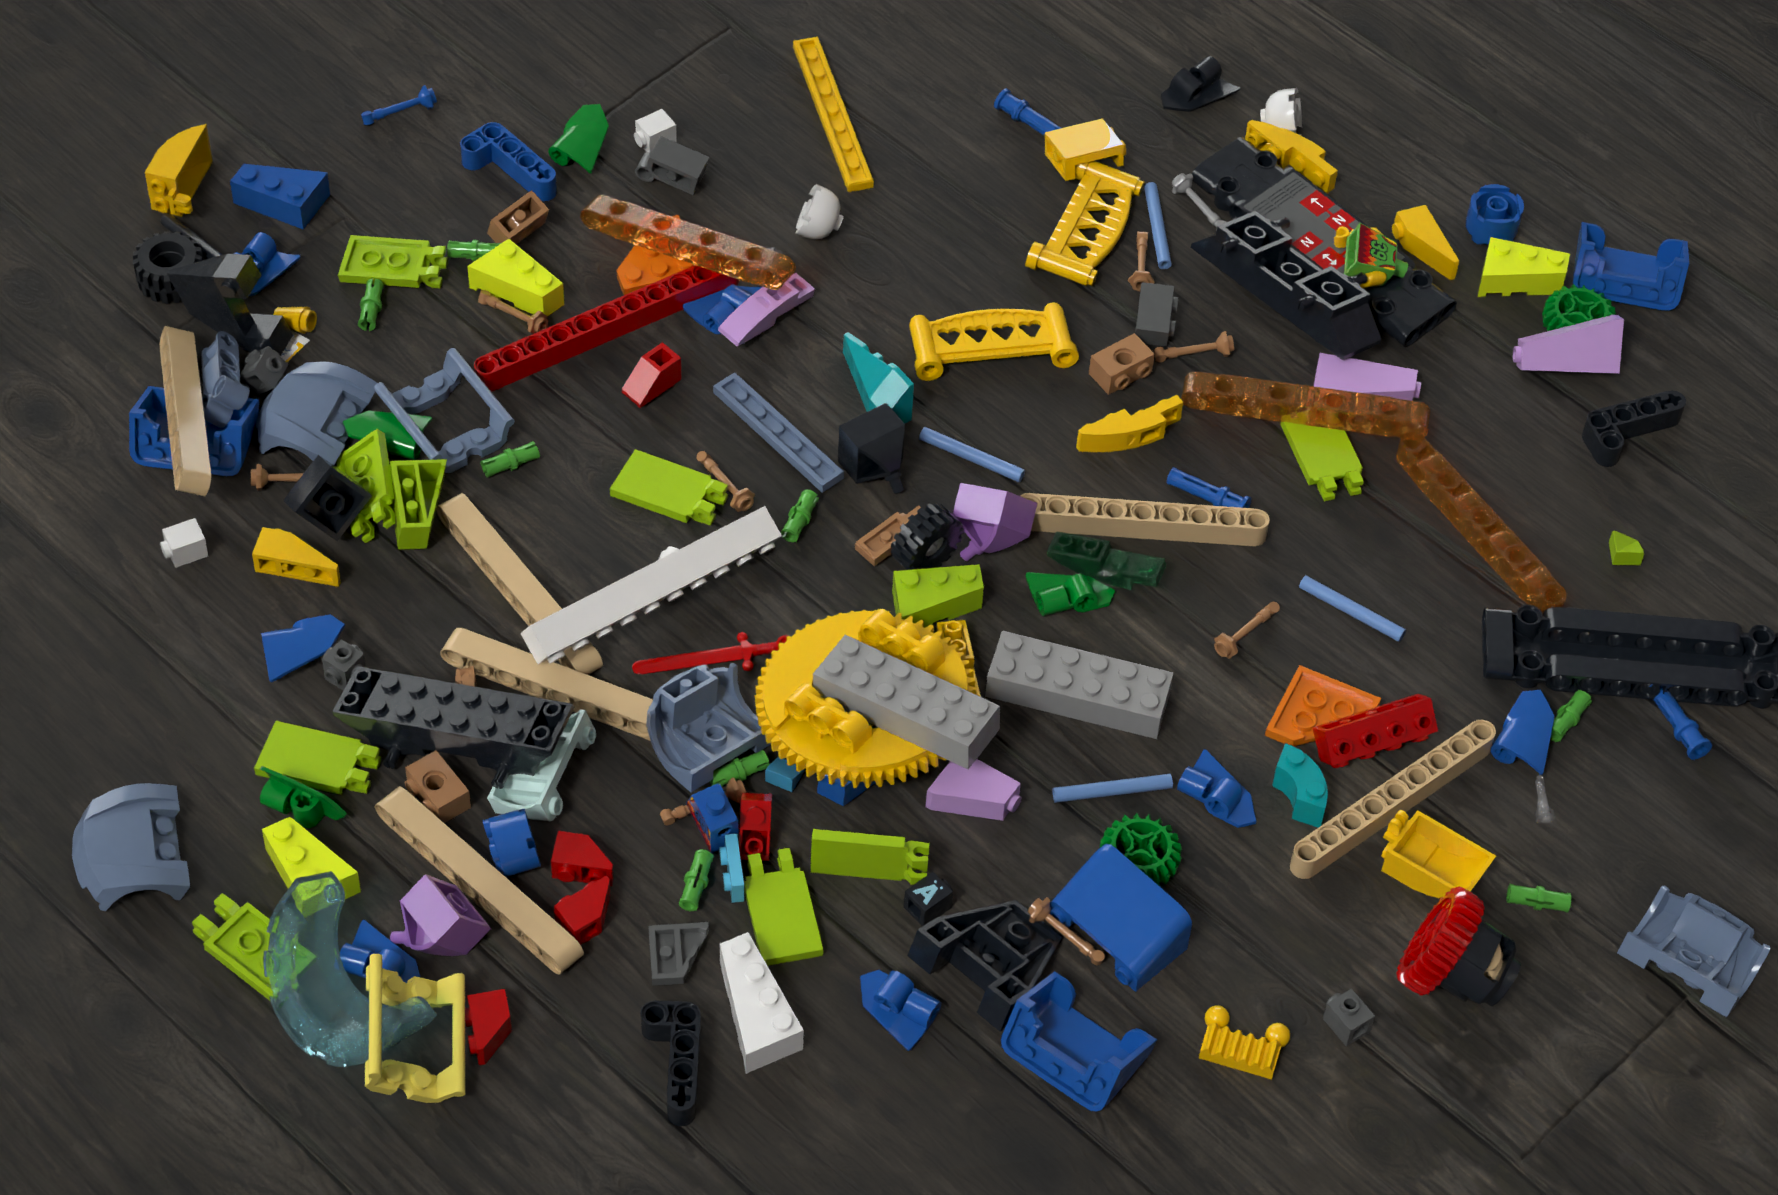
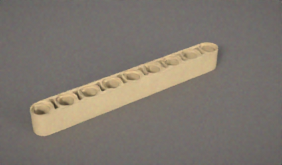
[159,326,211,496]
[436,493,603,675]
[1020,493,1270,546]
[440,628,653,741]
[1290,720,1496,879]
[375,786,584,975]

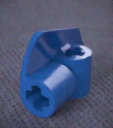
[234,232,300,296]
[683,284,762,334]
[261,614,345,682]
[1491,690,1555,775]
[1177,749,1256,828]
[336,920,421,983]
[860,970,942,1051]

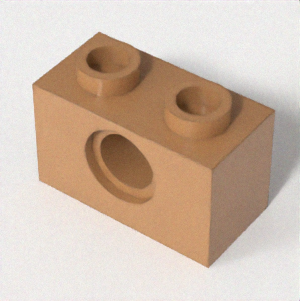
[487,190,549,244]
[1089,333,1155,395]
[404,750,471,823]

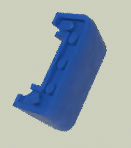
[1573,222,1689,310]
[129,386,259,476]
[1050,844,1192,992]
[1001,971,1157,1111]

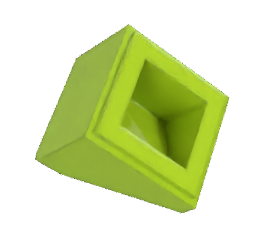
[1609,531,1644,565]

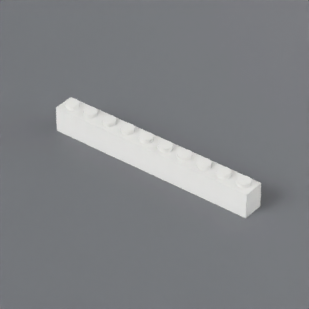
[520,506,782,664]

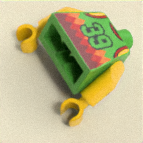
[1334,223,1408,288]

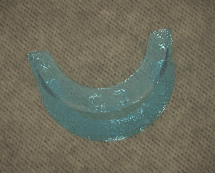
[263,871,437,1067]

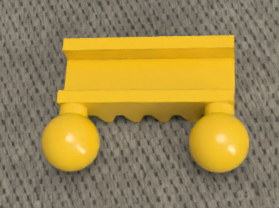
[1199,1005,1290,1080]

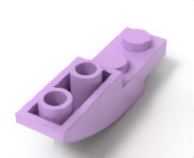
[718,273,815,347]

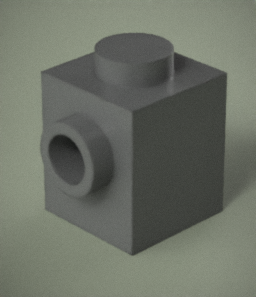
[1323,988,1375,1047]

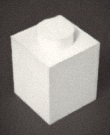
[634,109,676,152]
[160,518,208,568]

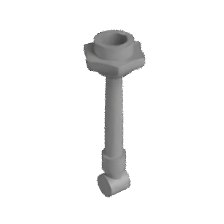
[1172,173,1227,231]

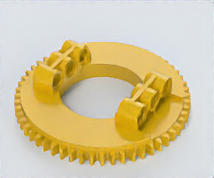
[755,609,976,788]

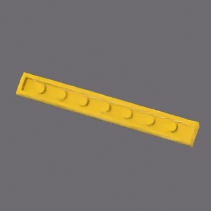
[793,37,874,192]

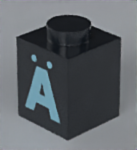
[904,872,953,926]

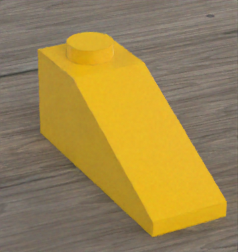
[1392,205,1459,280]
[252,527,341,587]

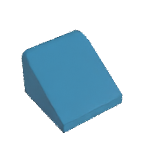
[765,757,805,792]

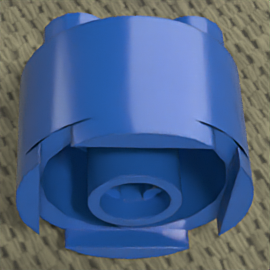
[1466,184,1524,245]
[483,808,541,877]

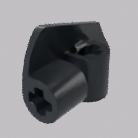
[1161,56,1240,112]

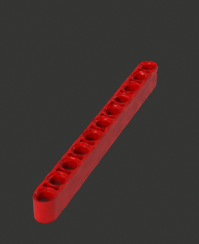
[474,253,740,392]

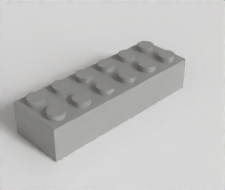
[985,631,1173,739]
[813,635,1000,770]

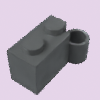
[635,136,709,195]
[1135,282,1178,347]

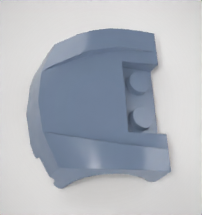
[256,361,377,465]
[646,663,771,792]
[72,783,190,911]
[1617,885,1771,1017]

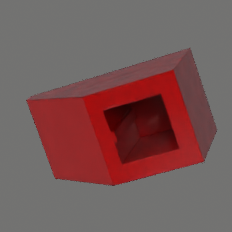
[622,342,681,408]
[739,793,772,861]
[551,831,614,886]
[554,875,611,945]
[465,989,512,1065]

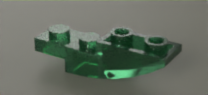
[1046,531,1166,590]

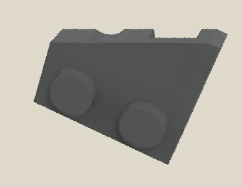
[648,922,709,986]

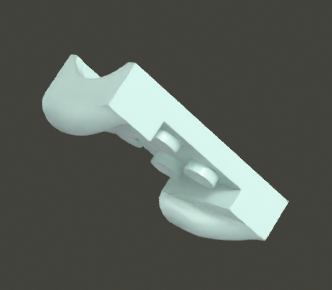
[487,710,596,821]

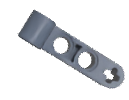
[201,331,250,428]

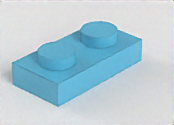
[719,834,744,903]

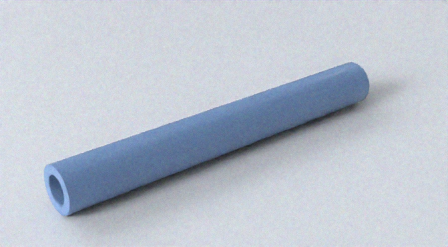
[1144,182,1172,269]
[919,427,1025,483]
[1299,575,1406,642]
[1052,774,1173,803]

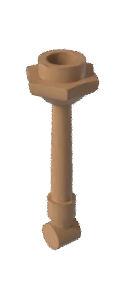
[1128,231,1155,291]
[478,290,548,334]
[1154,331,1234,362]
[697,451,755,512]
[251,464,304,491]
[1214,602,1280,659]
[660,778,746,826]
[1027,897,1105,965]

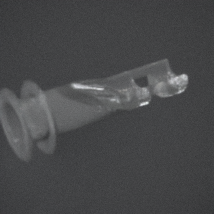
[1535,775,1555,823]

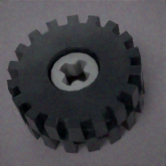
[891,503,964,570]

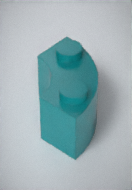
[1272,743,1328,828]

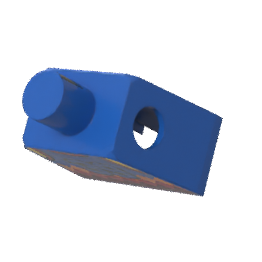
[686,783,739,853]

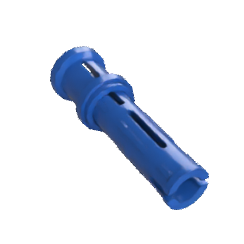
[994,88,1061,136]
[1166,467,1252,508]
[1649,684,1712,760]

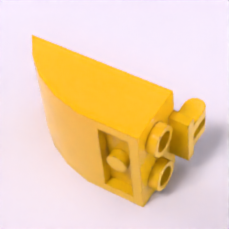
[145,124,213,217]
[1381,810,1496,898]

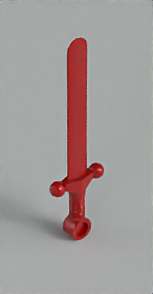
[632,632,788,674]

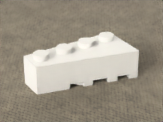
[720,932,804,1074]

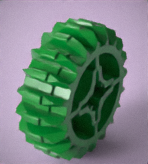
[1542,284,1616,331]
[1100,813,1182,886]

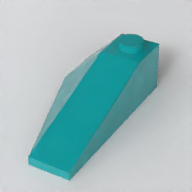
[843,332,914,424]

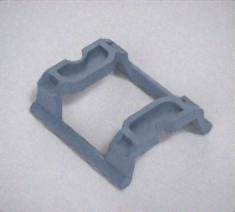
[374,348,515,473]

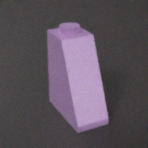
[926,759,1022,821]

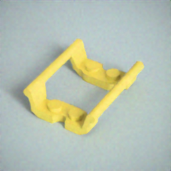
[365,954,465,1103]

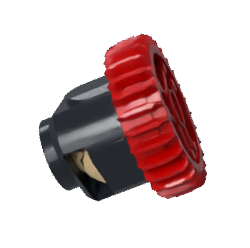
[1396,886,1521,1006]

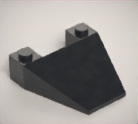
[167,254,293,356]
[907,900,1062,1031]

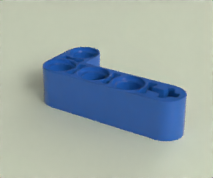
[460,122,557,201]

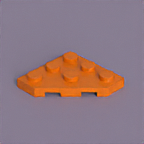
[617,215,699,295]
[1265,665,1381,746]

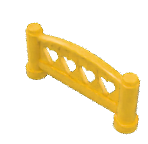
[1025,161,1144,286]
[909,302,1079,381]

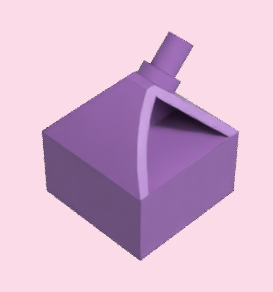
[953,483,1037,561]
[390,874,491,956]

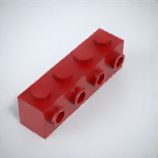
[1312,694,1438,768]

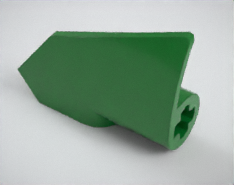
[548,104,609,174]
[343,411,432,460]
[1026,572,1115,616]
[260,766,347,829]

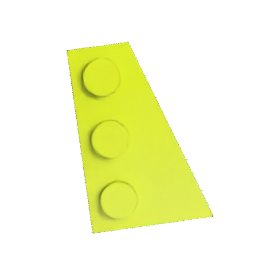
[1477,237,1570,297]
[468,239,564,316]
[262,817,361,918]

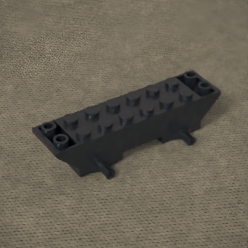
[1191,211,1381,360]
[332,666,574,789]

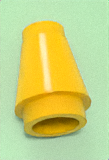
[274,307,317,334]

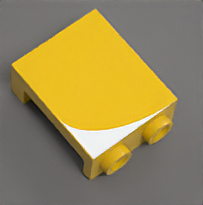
[1045,118,1126,181]

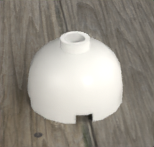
[1260,88,1302,135]
[795,184,843,240]

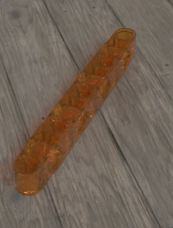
[580,195,796,290]
[1181,372,1430,439]
[1396,431,1567,614]

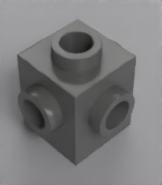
[240,346,289,395]
[322,639,366,691]

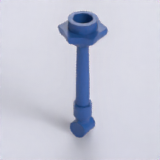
[361,85,437,125]

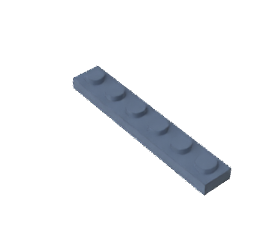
[713,372,844,493]

